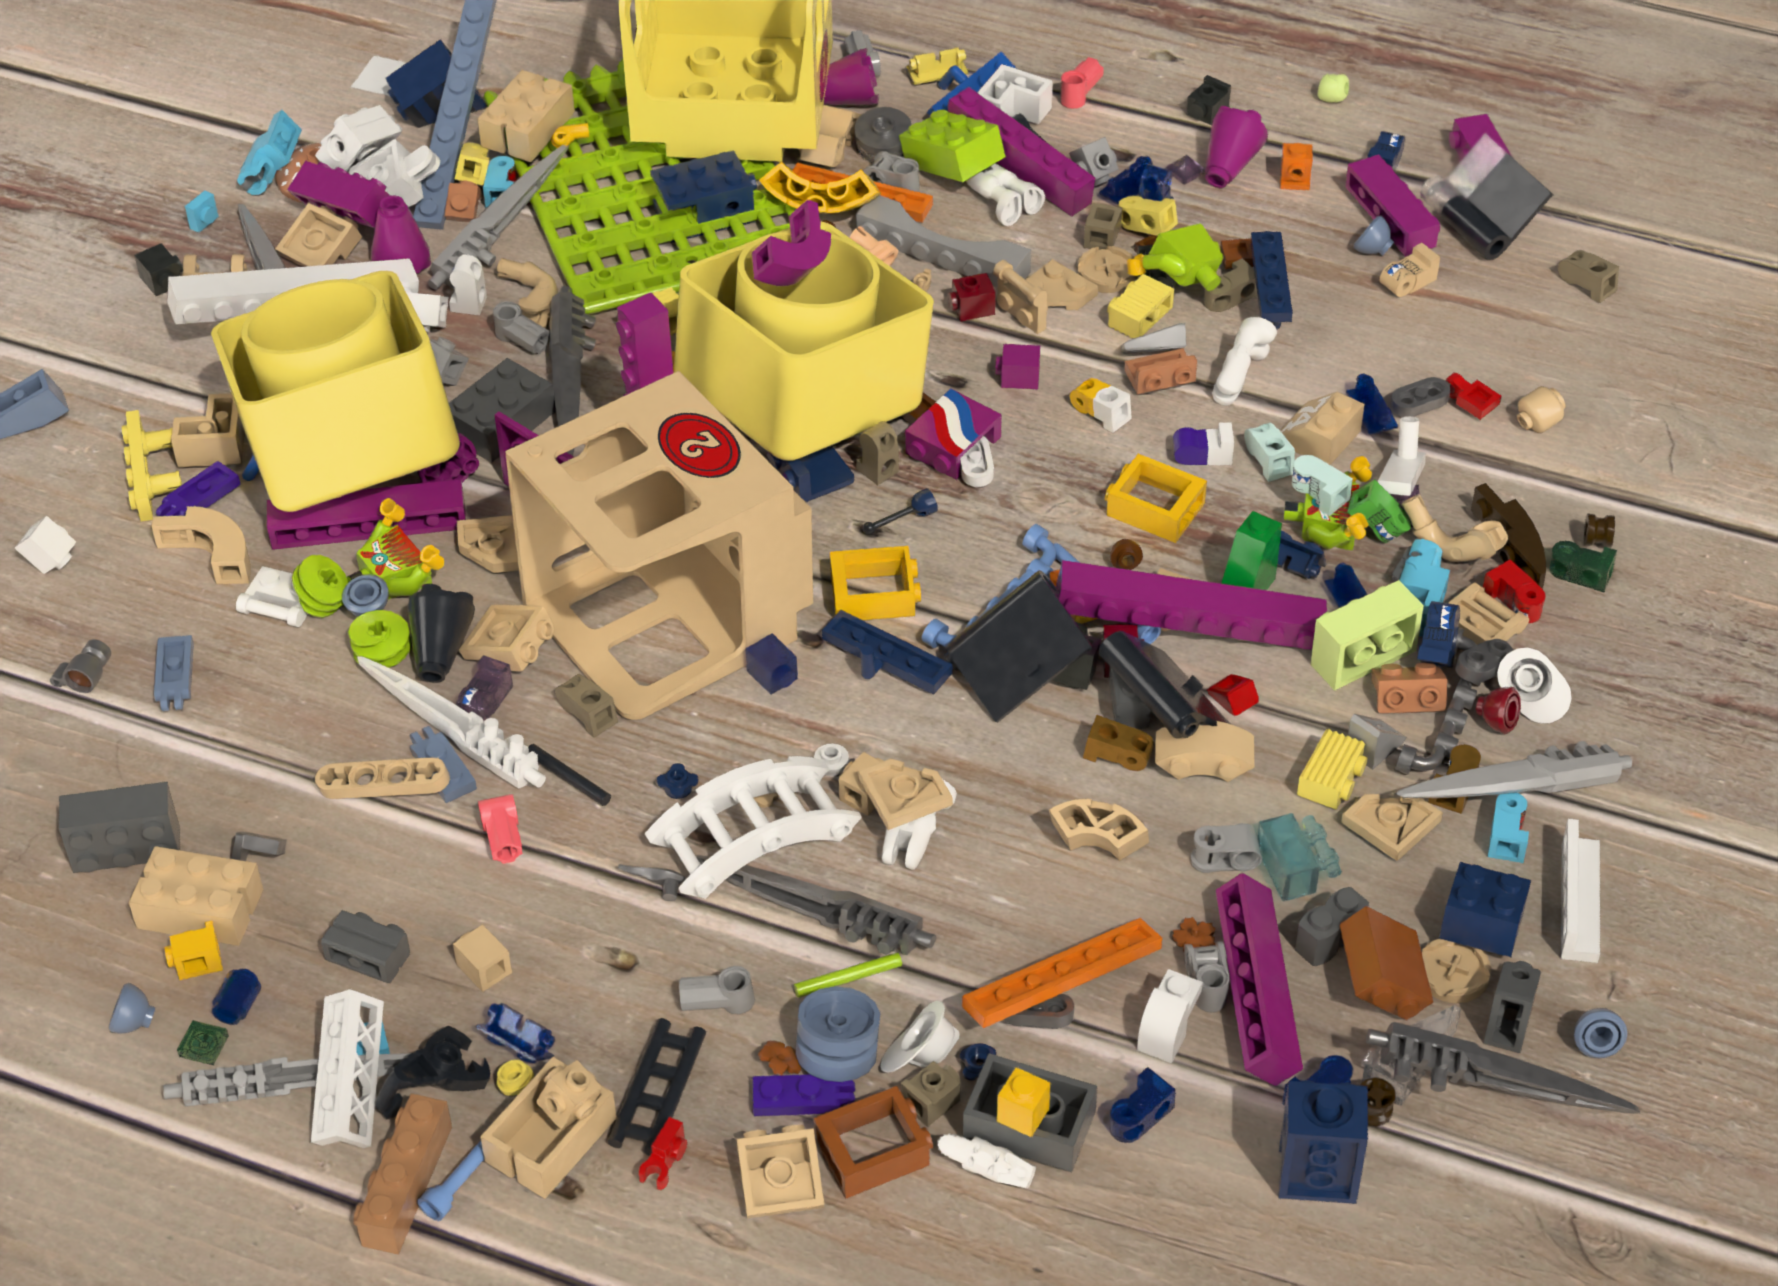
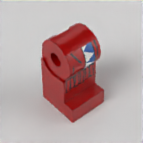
[1483,560,1546,623]

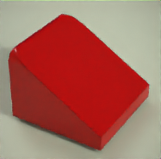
[1207,674,1259,716]

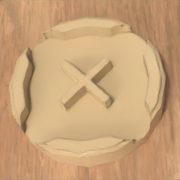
[1078,246,1137,293]
[1422,938,1491,1004]

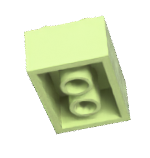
[1311,580,1424,691]

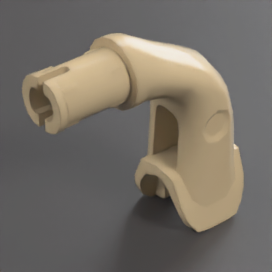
[497,258,558,328]
[1402,494,1508,562]

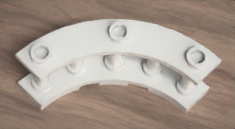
[645,756,862,899]

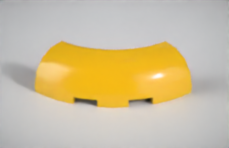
[759,162,881,214]

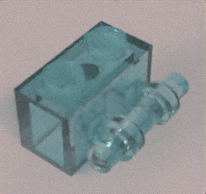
[1257,813,1342,902]

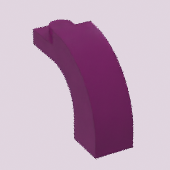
[752,199,831,286]

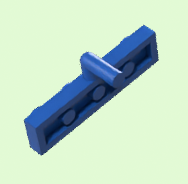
[927,51,1017,117]

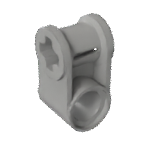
[863,151,920,192]
[1191,823,1262,873]
[1185,941,1229,1012]

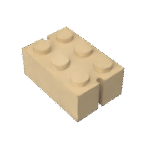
[478,70,575,162]
[129,846,263,946]
[480,1057,617,1199]

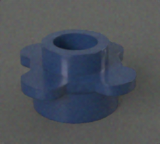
[657,763,699,799]
[960,1043,996,1081]

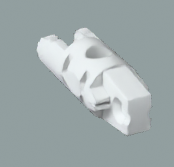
[937,1133,1036,1188]

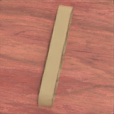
[315,757,450,799]

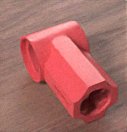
[1060,57,1104,109]
[478,794,523,864]

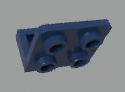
[767,445,854,502]

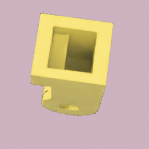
[455,143,490,186]
[1119,196,1178,236]

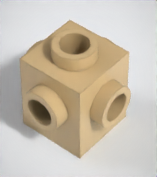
[536,1060,603,1130]

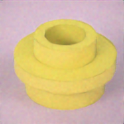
[497,1060,534,1096]

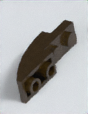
[1471,483,1546,589]

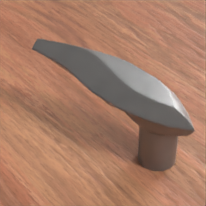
[618,864,686,901]

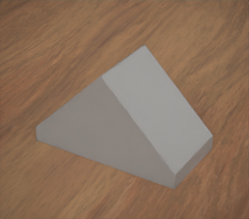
[1348,714,1407,770]

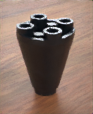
[408,584,475,683]

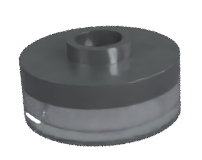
[855,107,912,163]

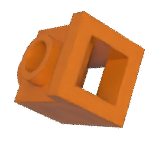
[1280,143,1313,190]

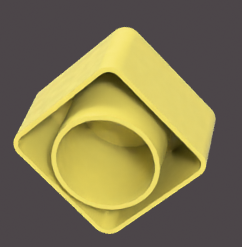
[674,222,934,461]
[211,271,460,512]

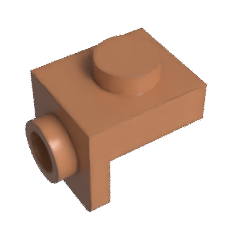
[444,180,483,222]

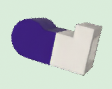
[1172,422,1234,465]

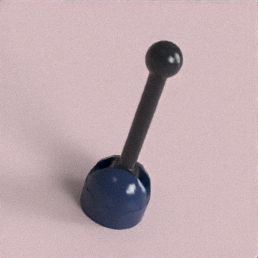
[863,488,938,535]

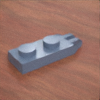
[154,635,194,711]
[409,726,477,803]

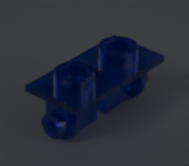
[1099,156,1154,205]
[1346,373,1398,434]
[1324,563,1368,608]
[475,1003,555,1063]

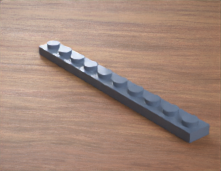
[413,0,497,230]

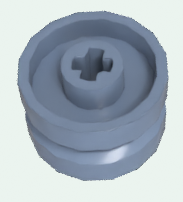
[795,986,880,1082]

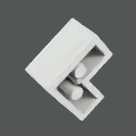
[978,64,1053,124]

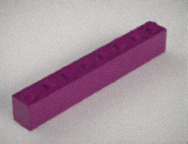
[1056,560,1327,650]

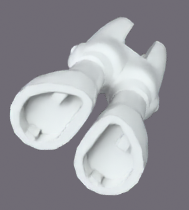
[966,163,1045,226]
[1212,317,1277,406]
[882,779,957,870]

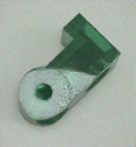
[1549,541,1617,593]

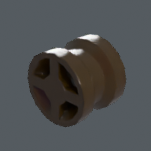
[1584,513,1615,548]
[1360,1077,1396,1126]

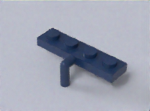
[822,610,953,695]

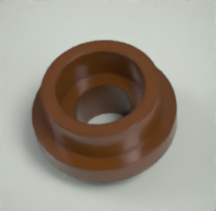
[1110,539,1143,570]

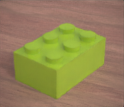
[899,110,1005,182]

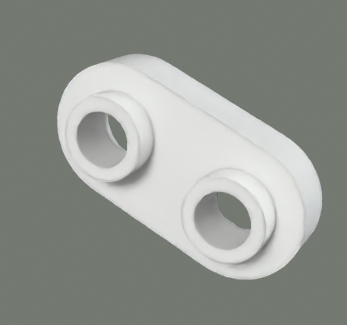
[960,436,994,487]

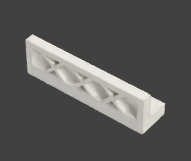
[1561,819,1600,963]
[311,989,384,1148]

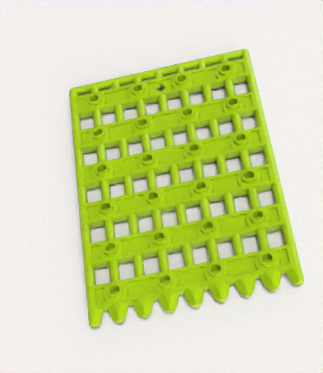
[484,58,797,314]

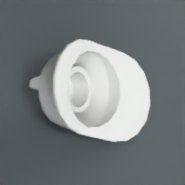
[1497,647,1572,724]
[880,1000,960,1073]

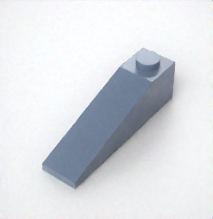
[0,369,69,439]

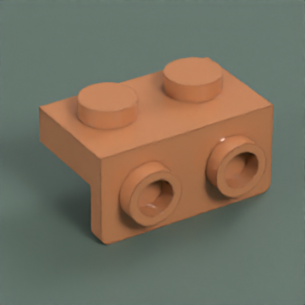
[1125,348,1197,394]
[1371,662,1447,713]

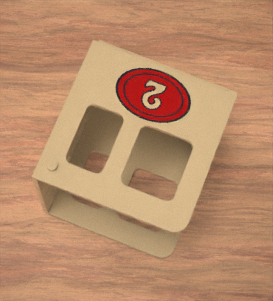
[505,371,813,720]

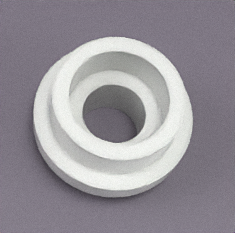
[814,744,849,776]

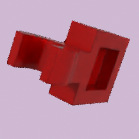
[1446,372,1502,420]
[639,1117,687,1190]

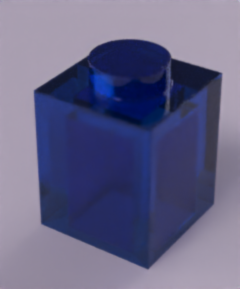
[745,633,798,695]

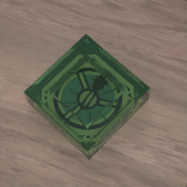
[177,1020,229,1065]

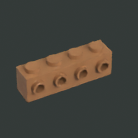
[354,1093,452,1255]

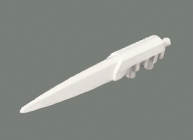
[357,656,546,789]

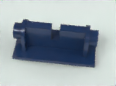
[1277,531,1327,579]

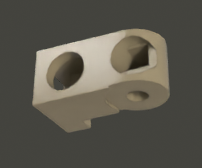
[1558,250,1619,303]
[1204,258,1257,312]
[856,421,899,486]
[555,674,618,738]

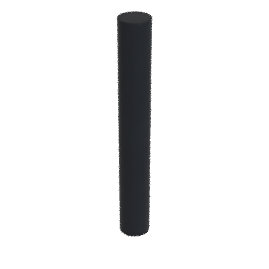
[528,744,611,806]

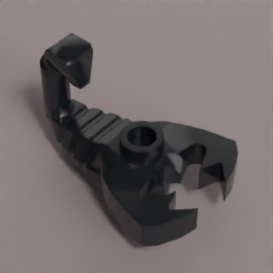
[375,1025,491,1120]

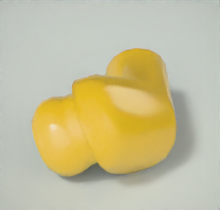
[551,123,589,148]

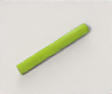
[794,952,902,998]

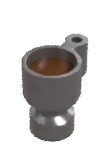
[50,639,111,693]

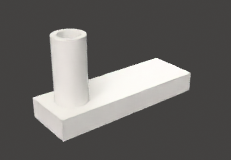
[1378,416,1426,496]

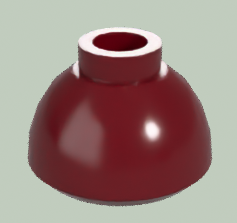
[1476,686,1521,734]

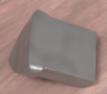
[231,832,287,861]

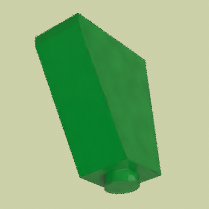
[1221,511,1282,590]

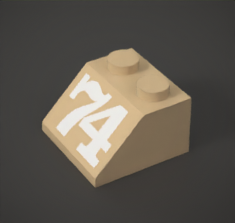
[1280,392,1364,465]

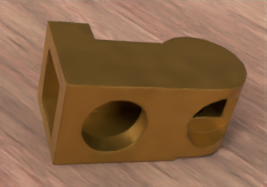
[1083,715,1154,771]
[1428,744,1481,814]

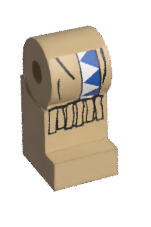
[1380,243,1440,297]

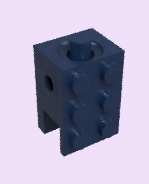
[650,150,757,243]
[1278,1080,1368,1204]

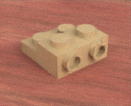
[275,203,362,267]
[459,605,554,671]
[737,1125,824,1219]

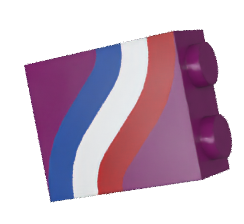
[905,388,1002,480]

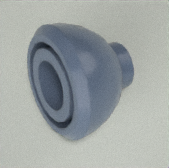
[1354,216,1394,256]
[342,574,389,616]
[108,983,156,1034]
[1574,1008,1627,1058]

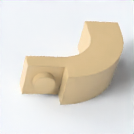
[151,506,251,584]

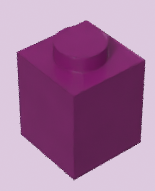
[996,344,1041,389]

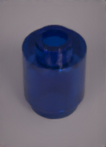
[212,968,262,1025]

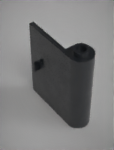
[944,570,1093,723]
[1099,631,1231,739]

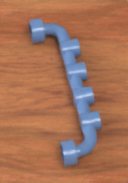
[921,524,1056,648]

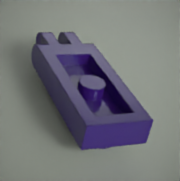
[156,461,241,516]
[753,1074,856,1116]

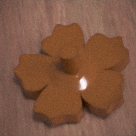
[1172,917,1216,953]
[758,1040,802,1076]

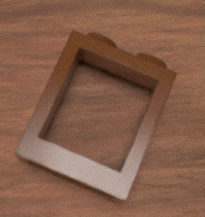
[813,1086,933,1199]

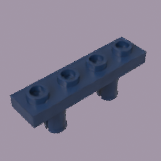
[1250,231,1293,329]

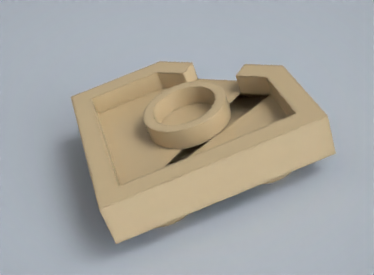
[1025,259,1098,311]
[457,515,519,573]
[859,759,953,830]
[1341,794,1443,861]

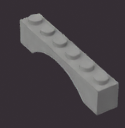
[857,195,1031,287]

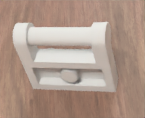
[236,566,308,627]

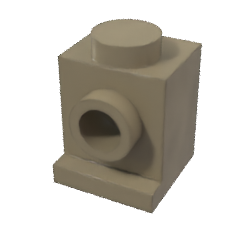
[1084,203,1122,250]
[901,1061,960,1127]

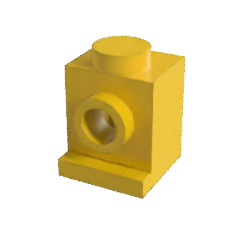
[164,921,223,980]

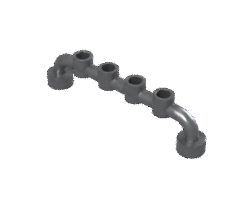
[1395,627,1481,774]

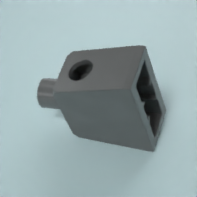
[1484,961,1541,1053]

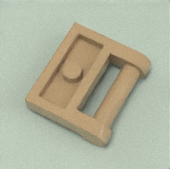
[993,260,1047,334]
[1449,582,1529,645]

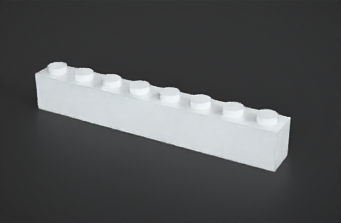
[167,259,419,325]

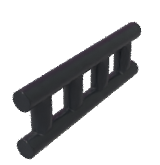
[608,1018,706,1156]

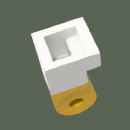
[1070,378,1132,433]

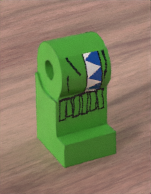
[1347,479,1411,543]

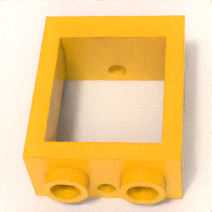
[1105,453,1207,543]
[830,546,921,620]

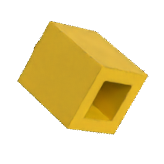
[997,1067,1051,1137]

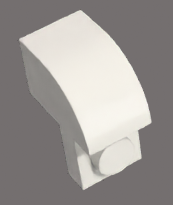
[1137,969,1203,1064]

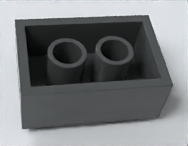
[449,358,556,463]
[59,782,180,873]
[963,1053,1098,1172]

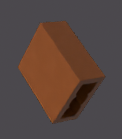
[1340,906,1433,1021]

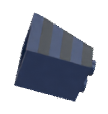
[385,39,487,128]

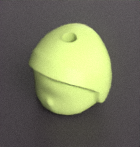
[1318,73,1349,103]

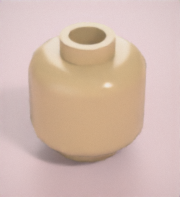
[1517,386,1566,433]

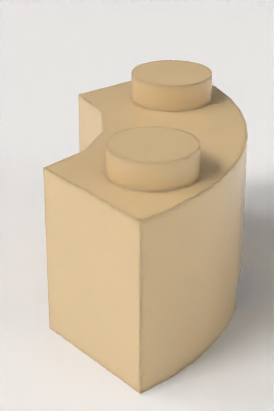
[799,105,861,167]
[1155,721,1255,782]
[1049,799,1149,861]

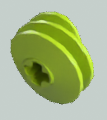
[292,555,348,618]
[348,610,411,668]

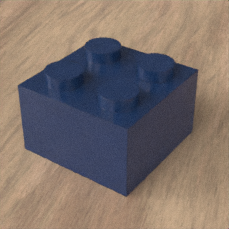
[1439,862,1531,957]

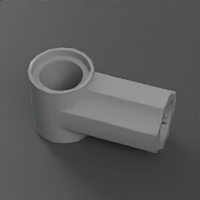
[845,30,881,77]
[493,301,550,354]
[679,966,755,1014]

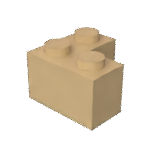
[171,393,245,467]

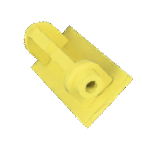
[907,47,968,85]

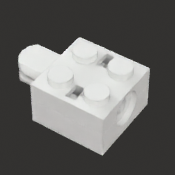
[315,105,402,174]
[349,139,440,207]

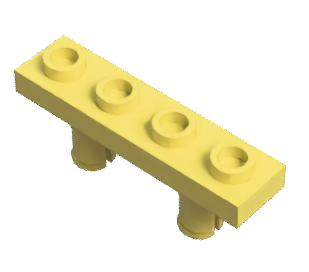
[122,410,182,522]

